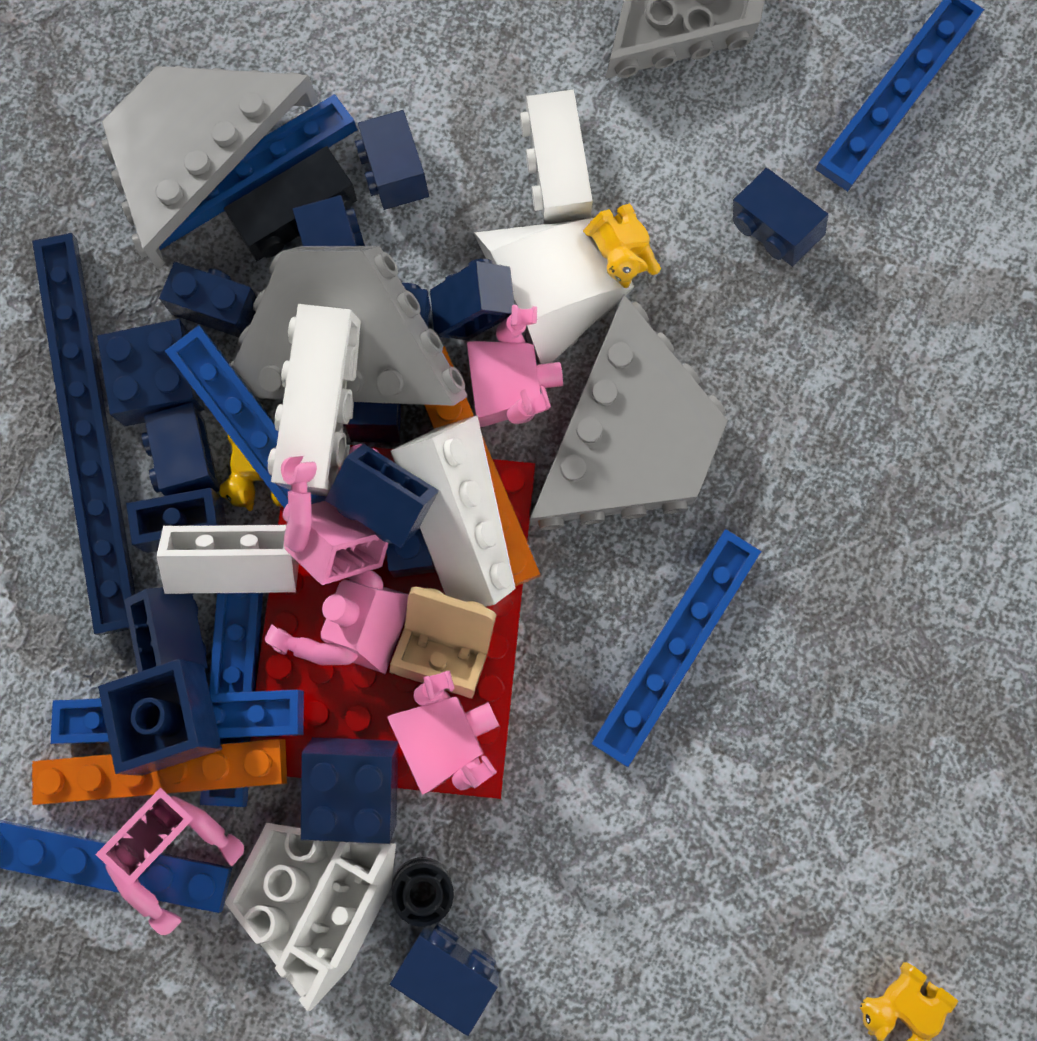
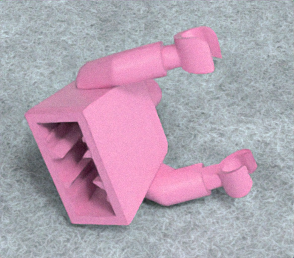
[467,305,563,427]
[281,444,389,585]
[265,561,409,674]
[387,670,499,795]
[96,788,244,935]

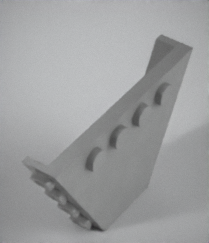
[605,0,765,79]
[101,66,319,270]
[230,246,468,406]
[530,294,728,530]

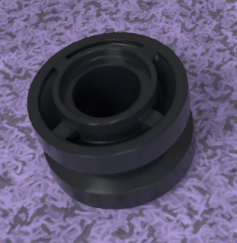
[391,857,454,927]

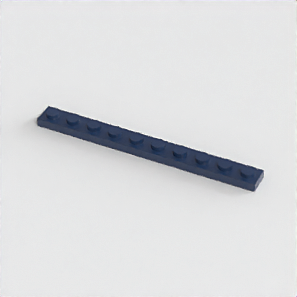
[32,233,136,636]

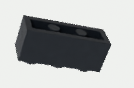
[224,146,357,262]

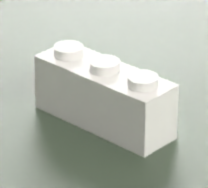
[520,89,593,224]
[156,525,299,594]

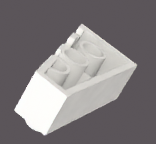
[268,304,361,496]
[391,415,516,606]

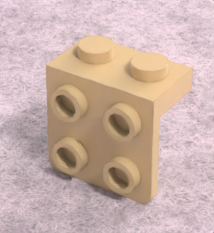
[389,587,496,699]

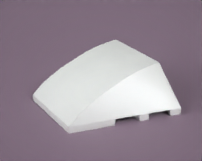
[474,218,634,364]
[225,823,396,1011]

